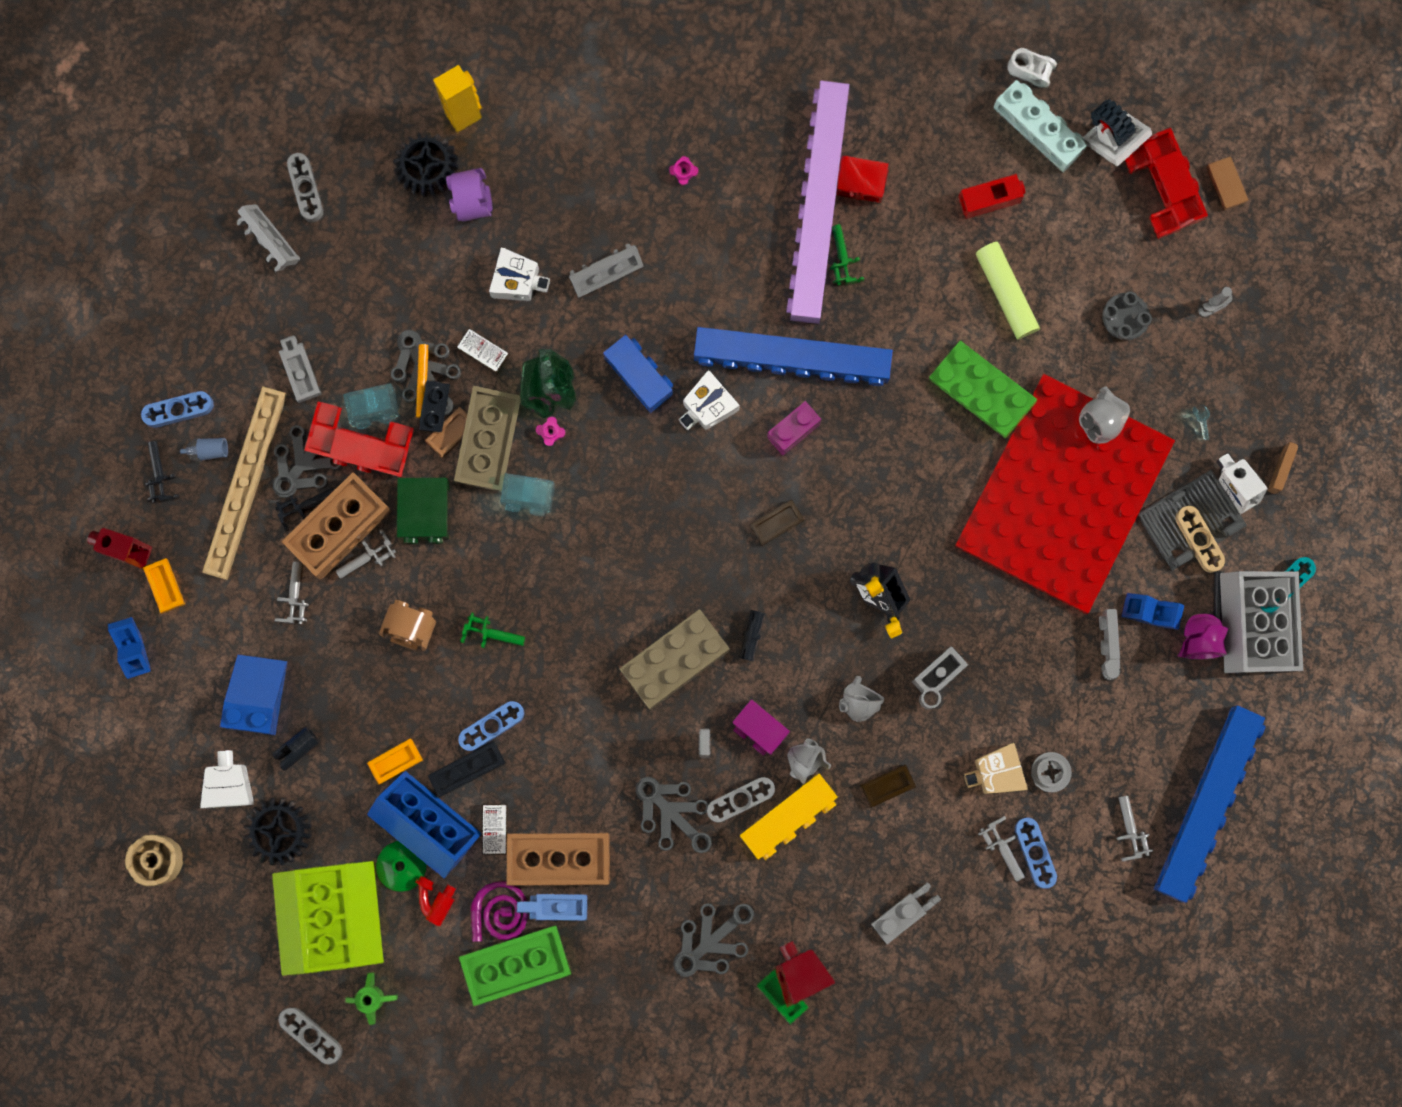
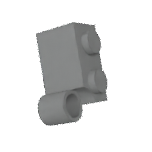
[912,646,968,710]

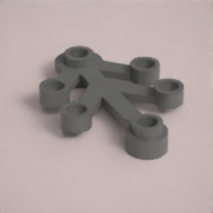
[391,330,461,416]
[273,421,343,498]
[636,777,712,853]
[673,903,754,977]

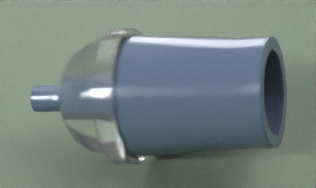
[180,438,228,462]

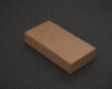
[1207,157,1249,211]
[424,407,467,459]
[1267,442,1298,494]

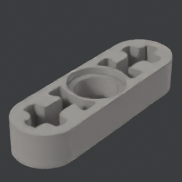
[287,153,324,222]
[707,777,775,822]
[279,1007,342,1064]

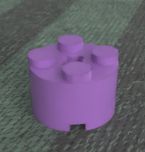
[446,168,492,222]

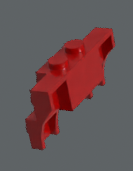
[1125,128,1208,239]
[304,401,414,477]

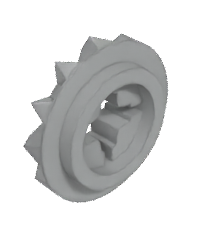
[1031,752,1072,792]

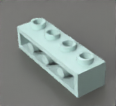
[994,80,1087,172]

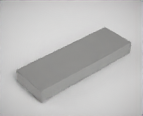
[699,729,710,758]

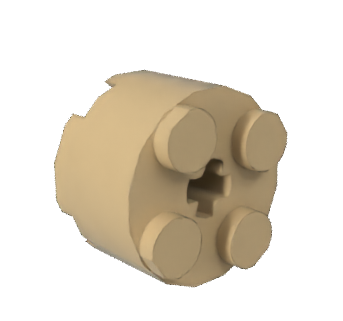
[125,835,183,886]

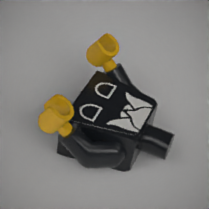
[850,562,911,639]

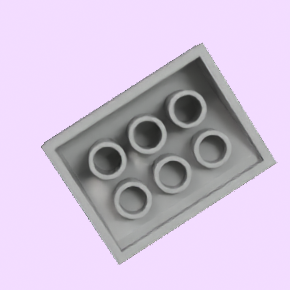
[1220,571,1303,673]

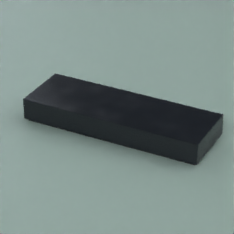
[427,741,506,798]

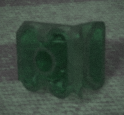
[520,349,576,418]

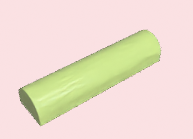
[976,242,1040,340]

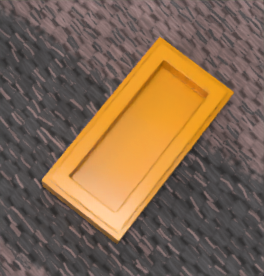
[143,558,185,614]
[367,738,424,785]

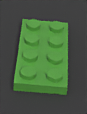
[929,341,1037,439]
[459,925,571,1006]

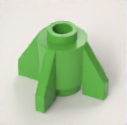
[345,972,398,1025]

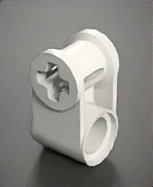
[1007,48,1057,88]

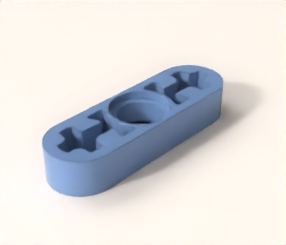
[141,391,214,428]
[459,701,525,751]
[1015,818,1057,888]

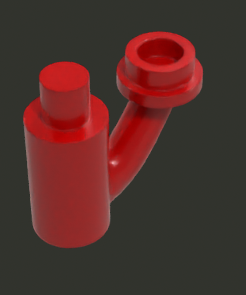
[415,876,456,927]

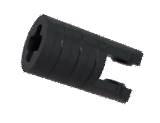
[272,726,320,771]

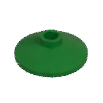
[376,841,427,892]

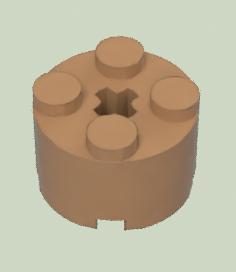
[379,600,436,651]

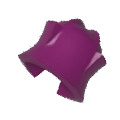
[1178,614,1229,659]

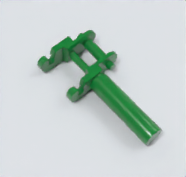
[829,224,864,286]
[461,612,526,648]

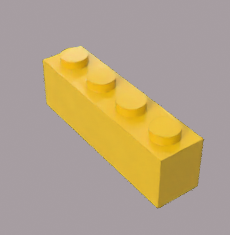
[433,65,482,133]
[739,773,838,860]

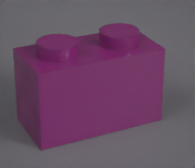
[767,401,821,456]
[732,699,790,756]

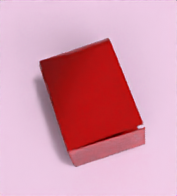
[836,156,890,203]

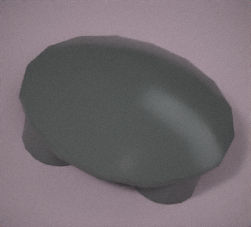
[1103,292,1152,340]

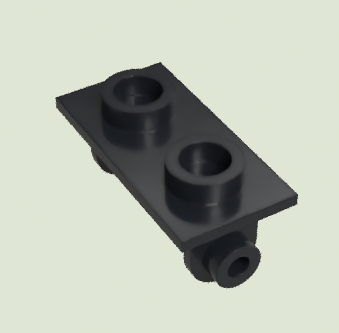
[419,380,450,433]

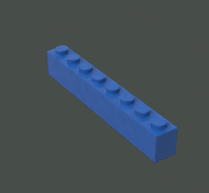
[694,327,893,386]
[1153,705,1265,903]

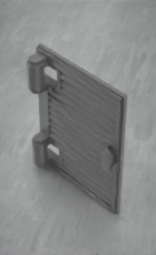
[1137,470,1247,571]

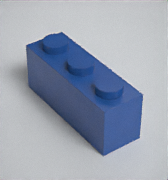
[603,335,673,413]

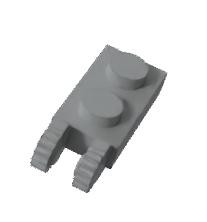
[1099,609,1121,680]
[871,882,941,944]

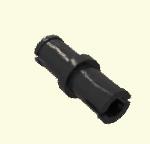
[738,610,766,662]

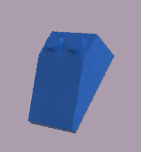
[220,655,287,735]

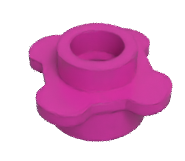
[669,156,698,185]
[536,417,565,446]

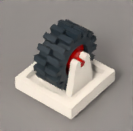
[1083,99,1152,166]

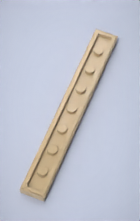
[202,386,287,580]

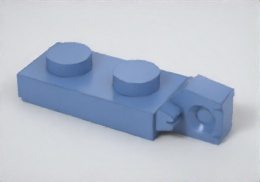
[517,894,587,921]

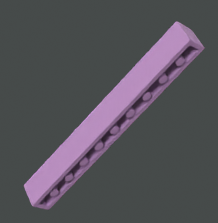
[787,81,849,324]

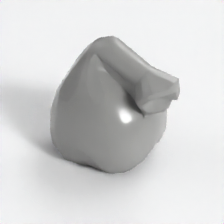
[1079,386,1130,444]

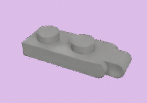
[279,335,322,403]

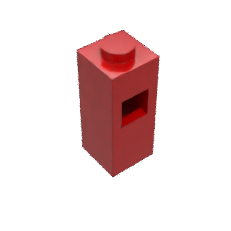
[958,174,1026,219]

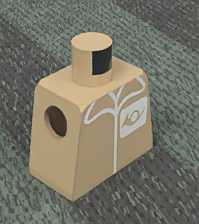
[964,743,1027,794]

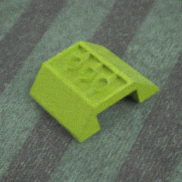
[272,861,384,975]

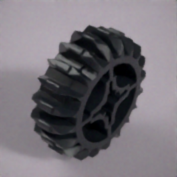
[393,132,459,198]
[243,798,312,866]

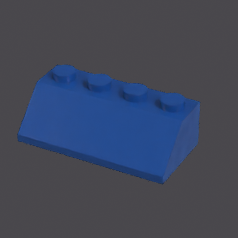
[367,771,482,878]

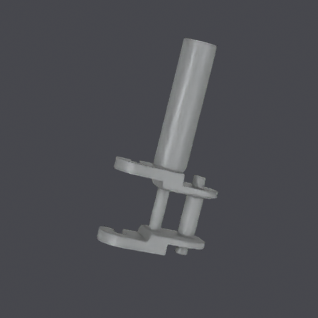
[1198,287,1232,317]
[336,529,396,579]
[274,562,309,624]
[1116,796,1153,861]
[978,816,1025,882]

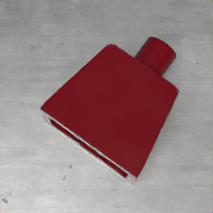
[87,528,153,570]
[775,941,835,1007]

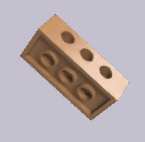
[281,472,392,580]
[507,833,610,885]

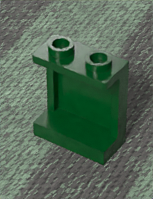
[397,478,450,544]

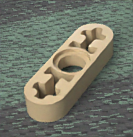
[1175,506,1225,573]

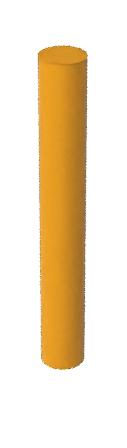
[416,344,428,418]

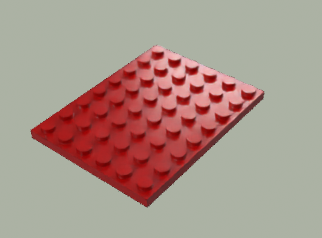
[955,374,1175,614]

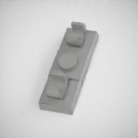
[237,204,300,272]
[569,244,644,298]

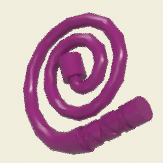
[470,881,529,942]

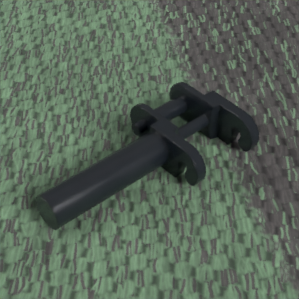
[144,441,180,503]
[275,488,335,532]

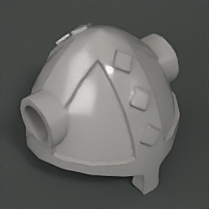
[839,676,884,722]
[787,739,831,784]

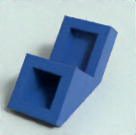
[1121,593,1184,629]
[108,617,151,679]

